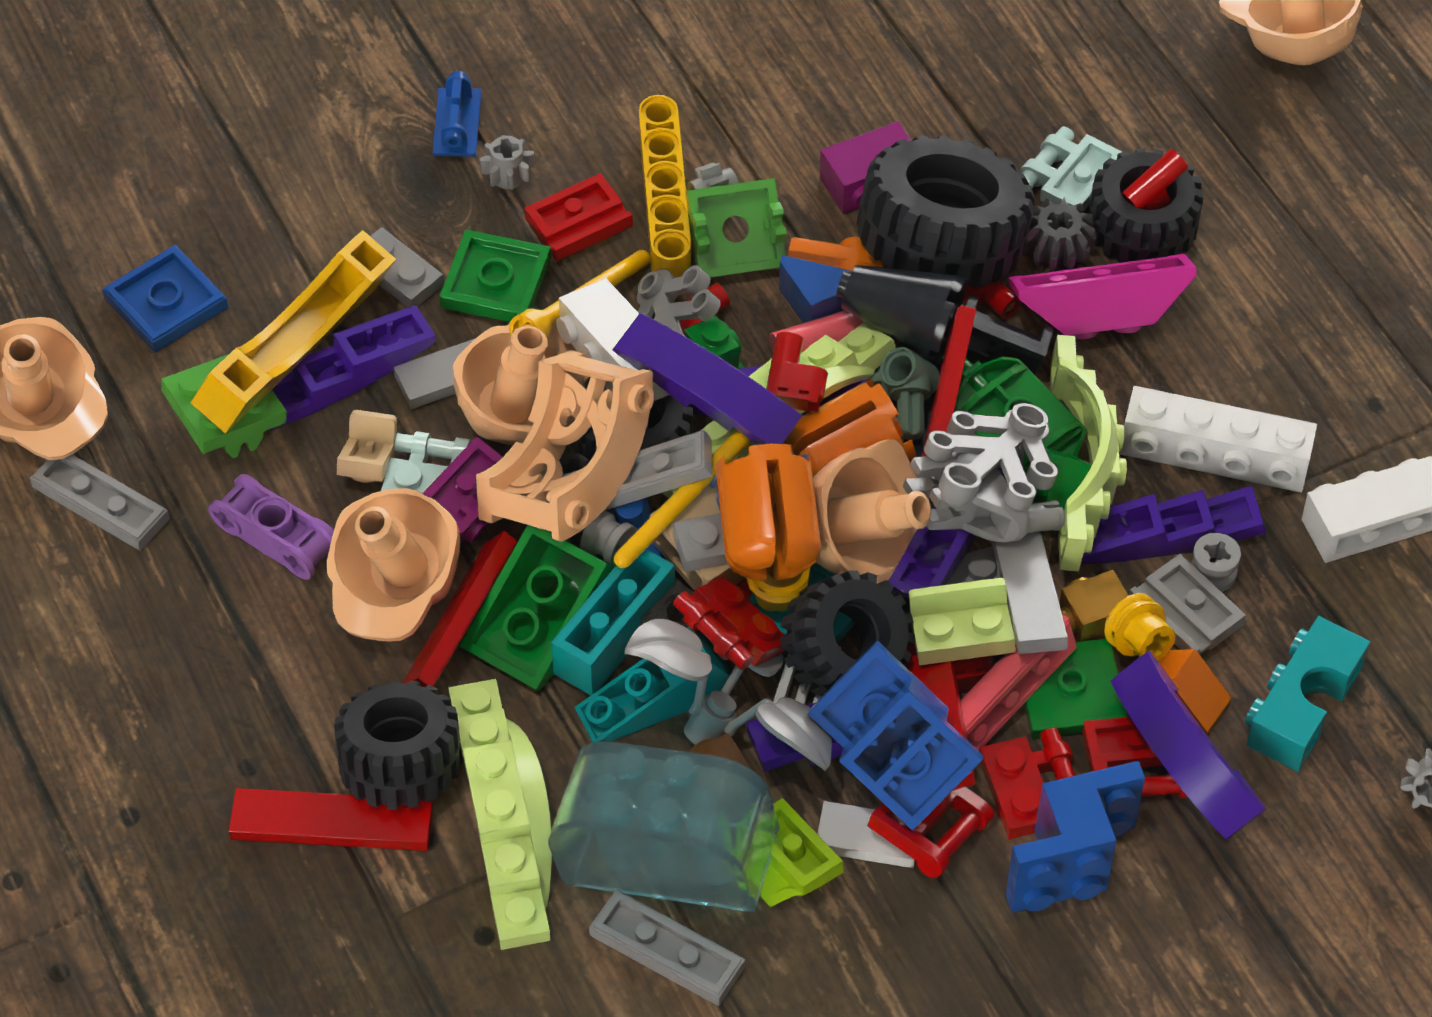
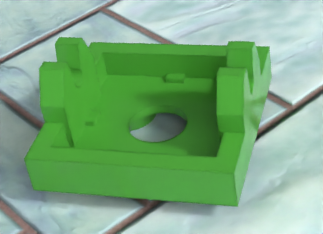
[685,178,787,278]
[161,354,287,458]

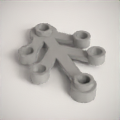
[637,265,720,336]
[924,403,1058,511]

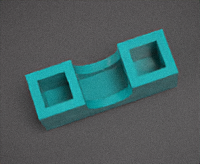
[1244,616,1371,772]

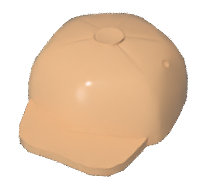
[1219,0,1363,65]
[0,317,108,460]
[453,323,590,446]
[813,439,931,583]
[327,488,460,642]

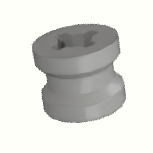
[580,510,638,568]
[1191,533,1241,592]

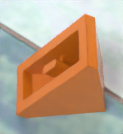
[1158,649,1232,735]

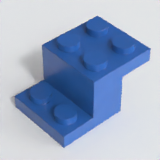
[808,640,983,830]
[1006,761,1145,912]

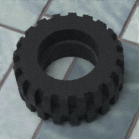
[856,136,1035,290]

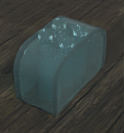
[548,742,780,912]

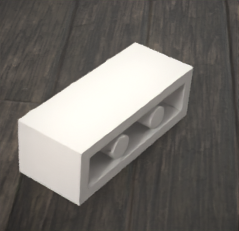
[556,279,670,401]
[1301,456,1432,563]

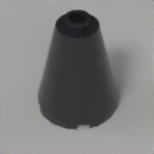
[836,265,968,364]

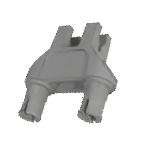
[903,435,1065,542]

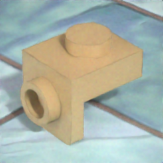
[337,410,397,483]

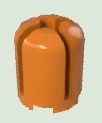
[783,378,917,477]
[715,444,821,581]

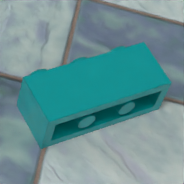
[551,549,676,696]

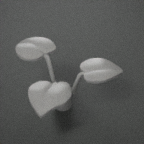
[624,619,832,771]

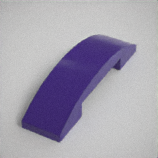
[1110,651,1267,839]

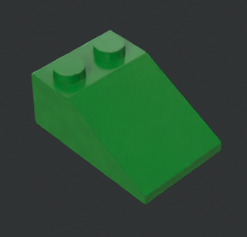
[459,525,614,692]

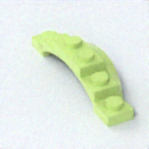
[662,322,896,498]
[1049,335,1127,572]
[448,679,552,950]

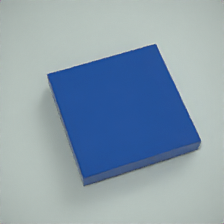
[102,244,228,353]

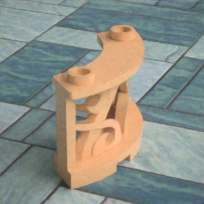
[476,350,654,542]

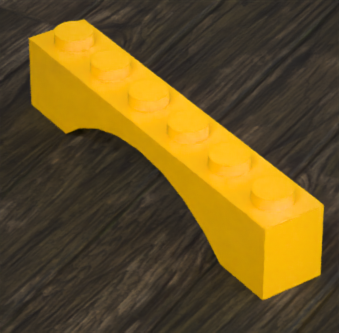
[190,230,396,434]

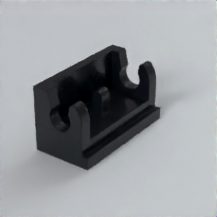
[963,294,1054,375]

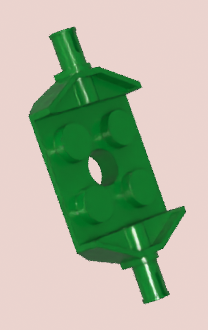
[942,356,1087,475]

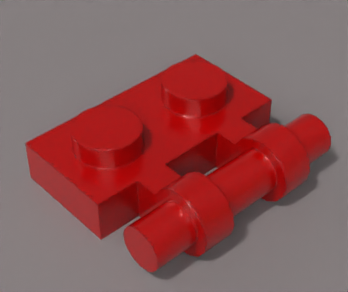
[673,577,785,670]
[979,728,1076,840]

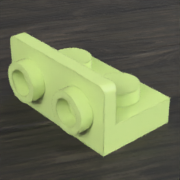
[909,578,1016,665]

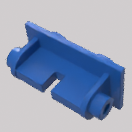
[432,71,482,157]

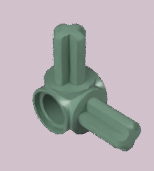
[863,347,939,440]

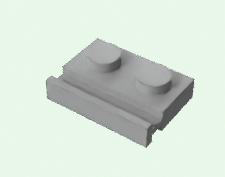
[1129,554,1246,655]

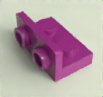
[422,436,503,544]

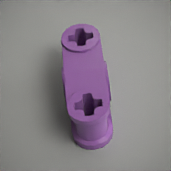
[208,474,334,580]

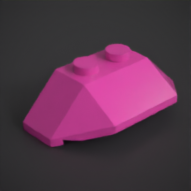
[1009,254,1197,339]

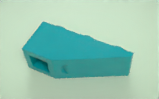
[574,627,731,747]

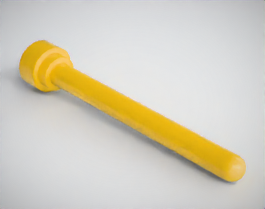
[509,250,650,339]
[614,430,753,568]

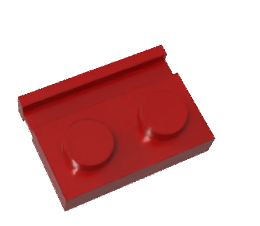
[524,173,633,262]

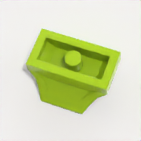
[739,798,844,907]

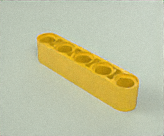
[639,95,691,278]

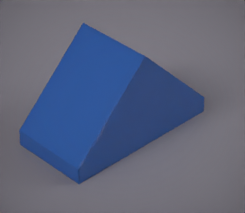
[779,255,852,323]

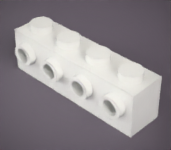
[1120,386,1317,493]

